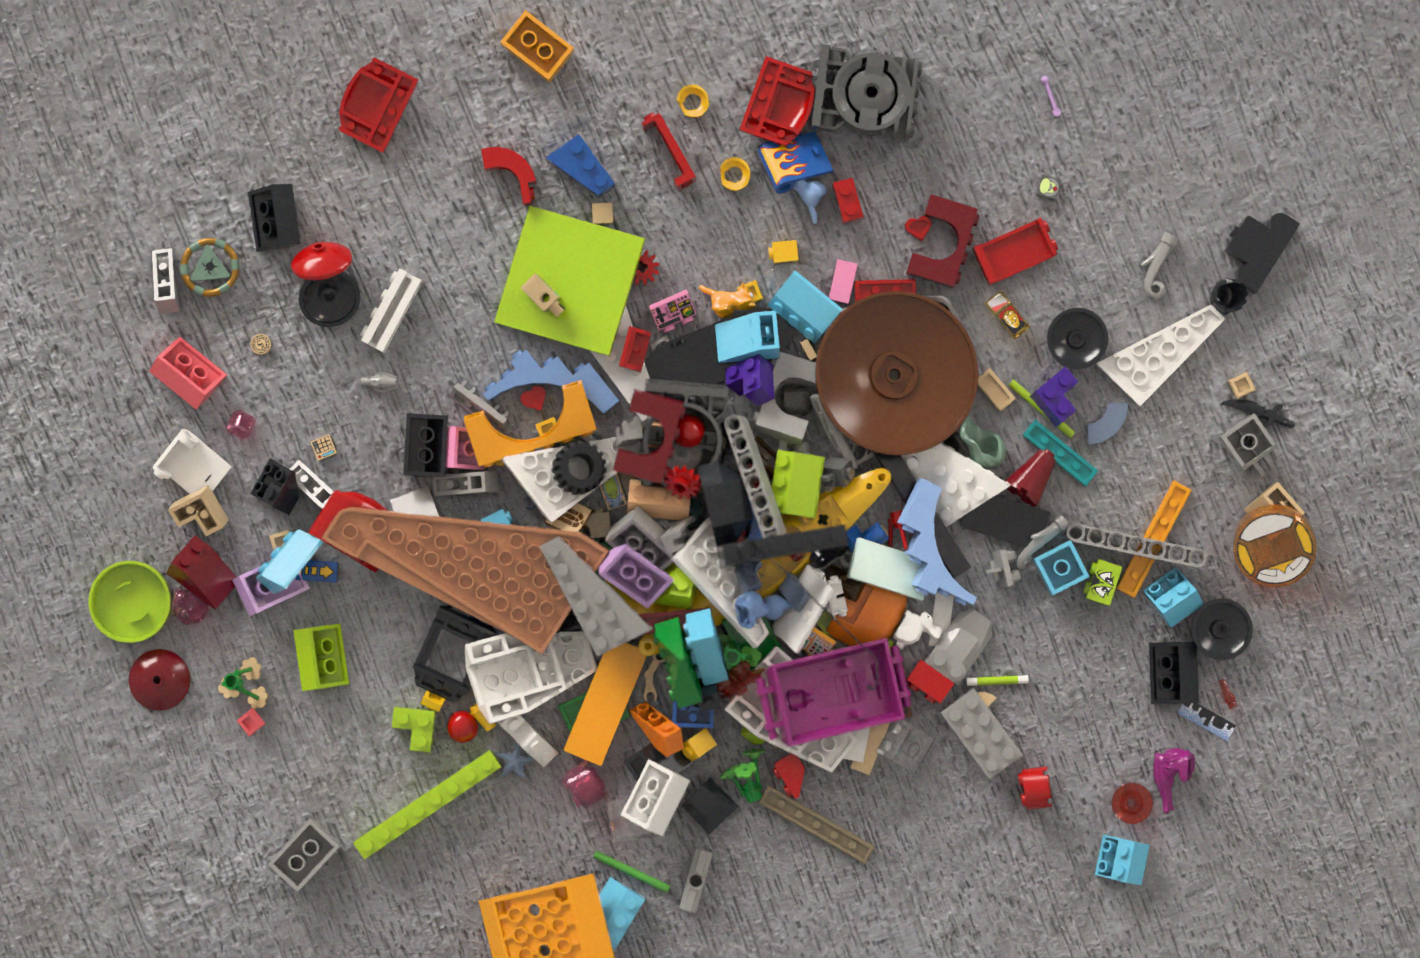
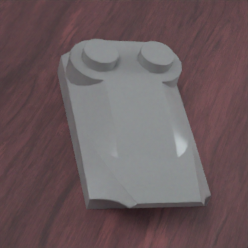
[924,609,993,686]

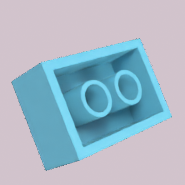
[684,608,728,686]

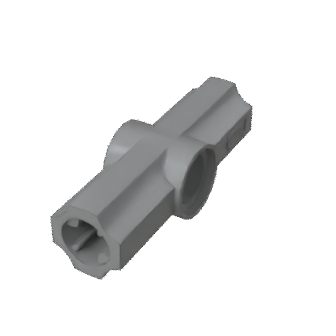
[679,848,713,913]

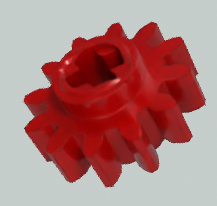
[634,250,660,286]
[664,465,702,499]

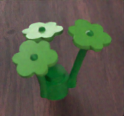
[719,748,765,803]

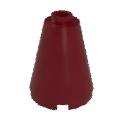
[1005,449,1056,507]

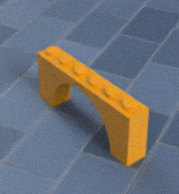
[464,380,597,467]

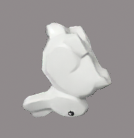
[893,610,943,650]

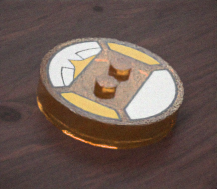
[1233,505,1317,587]

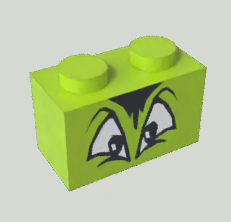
[1083,559,1122,606]

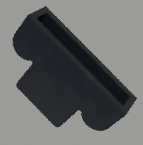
[1225,213,1300,294]

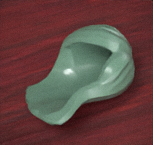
[959,415,1007,470]

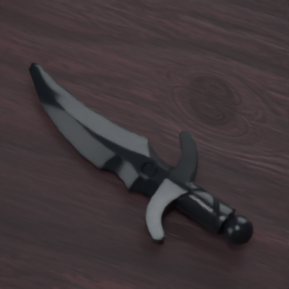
[1221,399,1295,428]

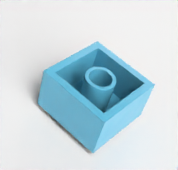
[1032,540,1089,595]

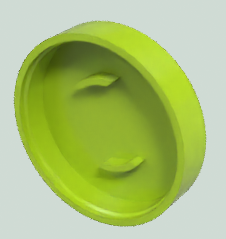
[88,561,173,643]

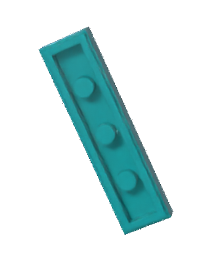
[1022,419,1098,487]

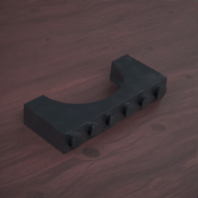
[717,524,848,569]

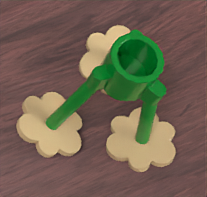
[218,657,268,709]

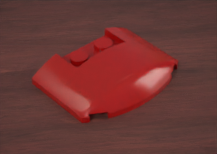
[739,56,814,147]
[339,58,419,153]
[308,490,388,573]

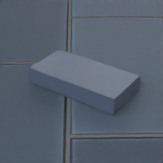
[778,572,810,612]

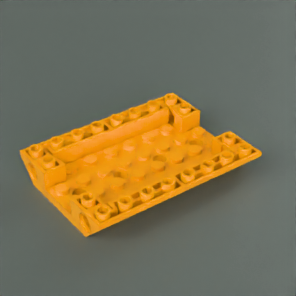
[478,873,615,958]

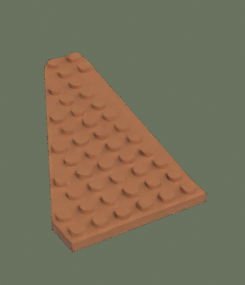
[322,507,609,654]

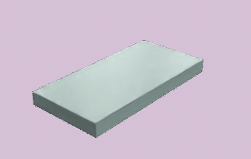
[847,538,925,601]

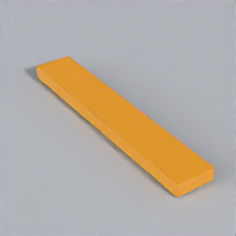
[1116,480,1192,598]

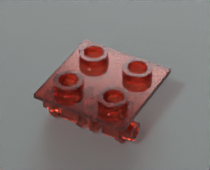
[717,661,766,699]

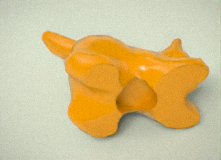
[699,283,756,318]

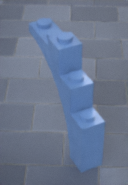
[483,350,620,414]

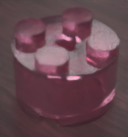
[562,760,608,808]

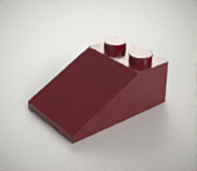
[166,535,236,610]

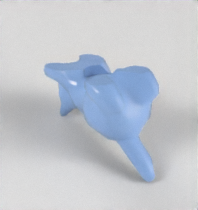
[792,179,826,224]

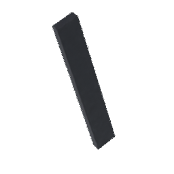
[873,452,971,579]

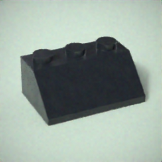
[248,184,301,252]
[403,413,448,477]
[1149,641,1199,704]

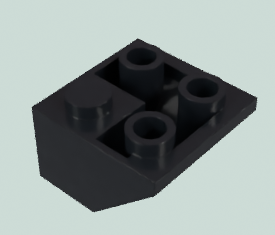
[250,458,299,515]

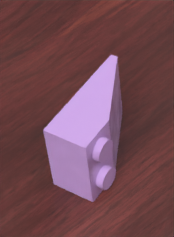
[232,566,310,617]

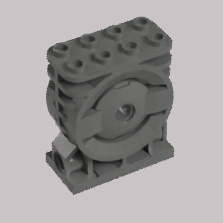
[811,44,923,142]
[637,378,729,487]

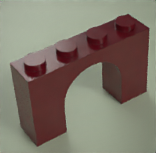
[906,194,980,288]
[613,388,686,483]

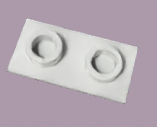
[823,575,848,620]

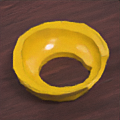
[677,84,709,117]
[720,157,751,191]

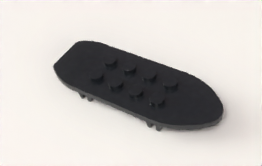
[645,308,795,399]

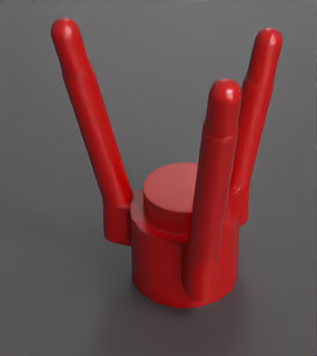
[887,510,915,550]

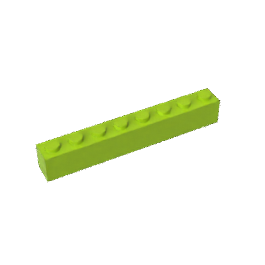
[353,749,502,860]

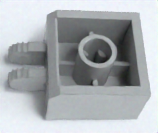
[1218,413,1277,477]

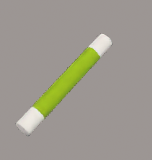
[966,675,1028,686]

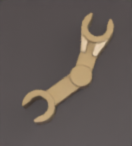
[644,654,666,702]

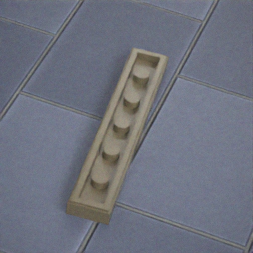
[758,785,875,864]

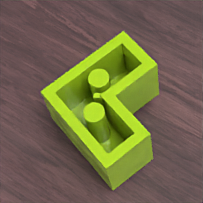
[392,706,437,752]

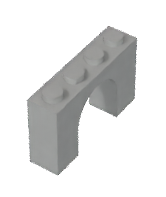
[752,352,817,446]

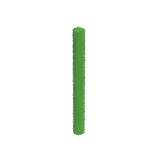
[593,851,670,893]

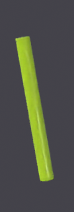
[1008,379,1076,438]

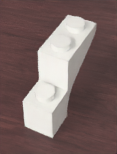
[497,715,558,767]

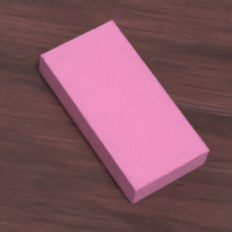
[829,260,857,304]

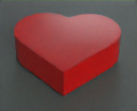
[905,216,932,242]
[520,386,546,411]

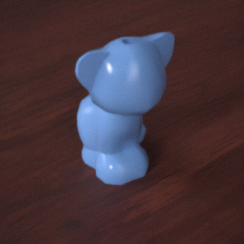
[734,591,792,629]

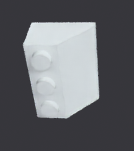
[621,759,690,836]

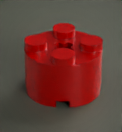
[1018,766,1052,810]

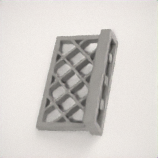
[809,394,874,469]

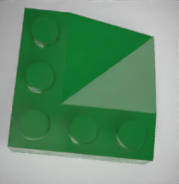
[653,617,702,708]

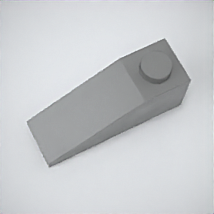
[152,248,180,315]
[290,460,333,510]
[433,471,499,496]

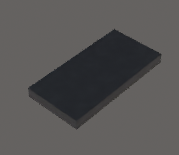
[960,495,1051,551]

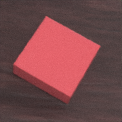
[237,708,266,737]

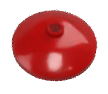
[291,242,352,280]

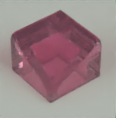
[226,409,256,439]

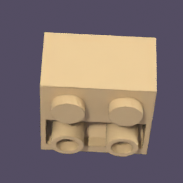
[1243,482,1305,540]

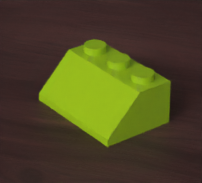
[772,450,825,518]
[653,542,697,609]
[293,624,349,691]

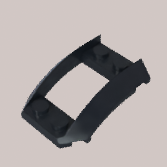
[412,605,496,702]

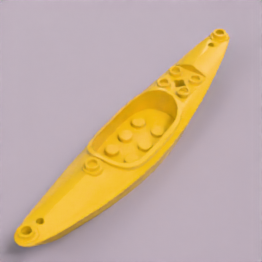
[638,468,891,656]

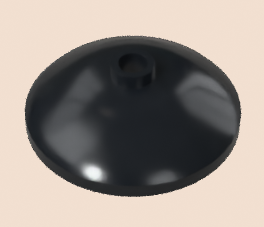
[298,271,360,327]
[1047,308,1108,369]
[1191,599,1253,660]

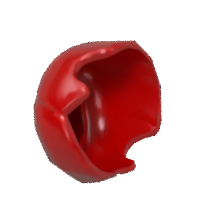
[675,414,705,448]
[447,710,478,743]

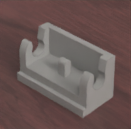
[615,416,643,448]
[660,515,698,556]

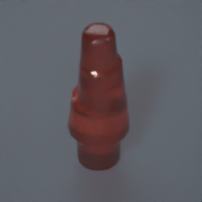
[1219,679,1237,709]

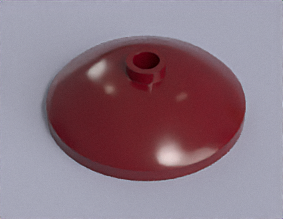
[129,649,191,711]

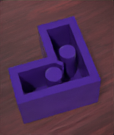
[725,354,775,406]
[1030,366,1078,427]

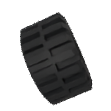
[551,441,607,495]

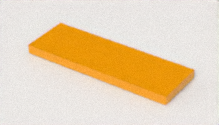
[563,643,647,766]

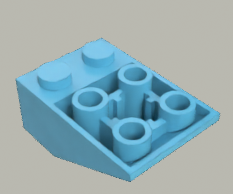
[715,311,780,363]

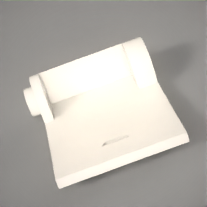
[153,429,232,494]

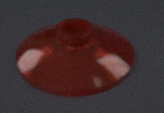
[1112,783,1153,824]

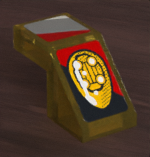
[984,291,1030,339]

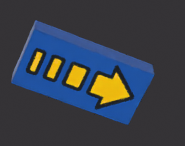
[295,560,338,583]

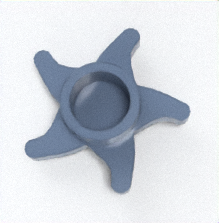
[498,743,533,778]

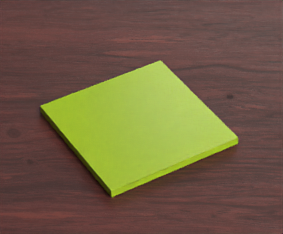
[494,206,646,356]

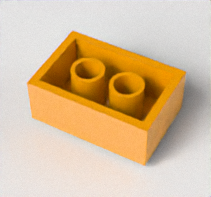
[500,10,575,83]

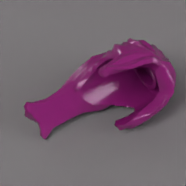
[1153,748,1195,814]

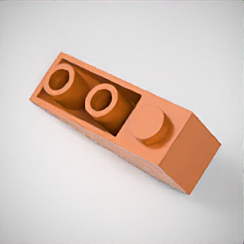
[629,701,684,757]

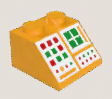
[801,627,836,657]

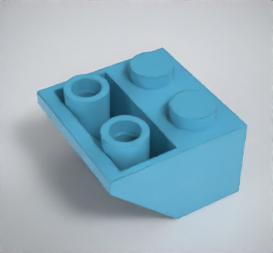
[1143,567,1204,628]
[1095,835,1150,885]

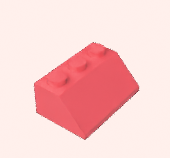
[149,337,227,410]

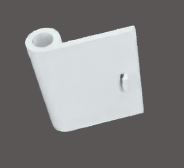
[771,564,835,653]

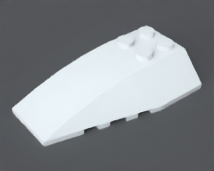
[465,631,597,724]
[724,646,857,773]

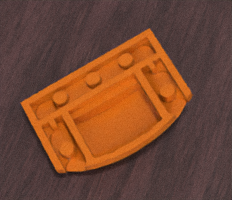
[826,584,907,646]

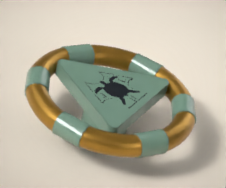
[180,238,240,297]

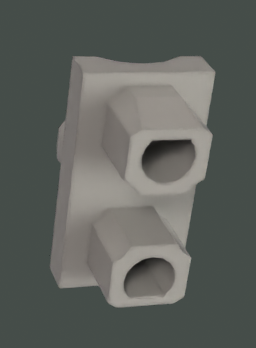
[985,549,1021,588]

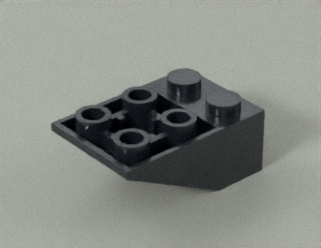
[624,737,698,781]

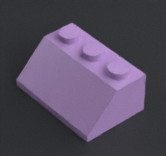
[599,545,674,609]

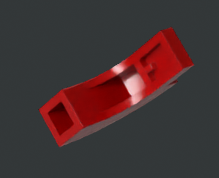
[481,147,537,206]

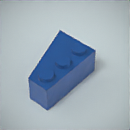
[546,134,615,198]

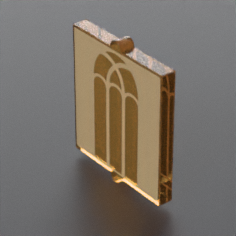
[545,503,593,532]

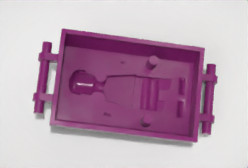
[756,638,912,747]

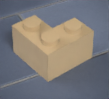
[168,485,229,536]

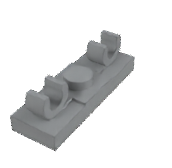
[449,380,509,431]

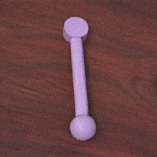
[1041,76,1061,117]

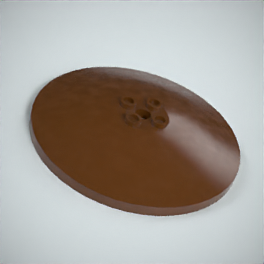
[815,291,978,456]

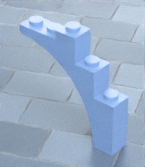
[897,478,977,606]

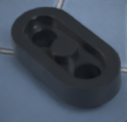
[809,546,847,568]

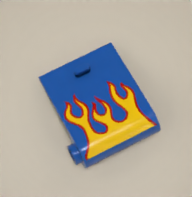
[757,131,833,194]

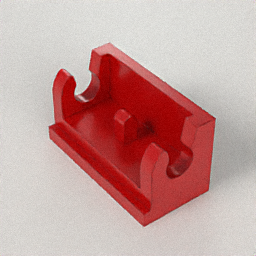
[619,326,651,373]

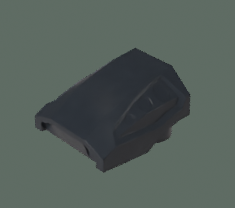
[681,777,738,834]

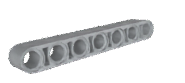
[725,415,787,538]
[1067,524,1207,568]

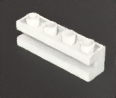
[360,269,423,353]

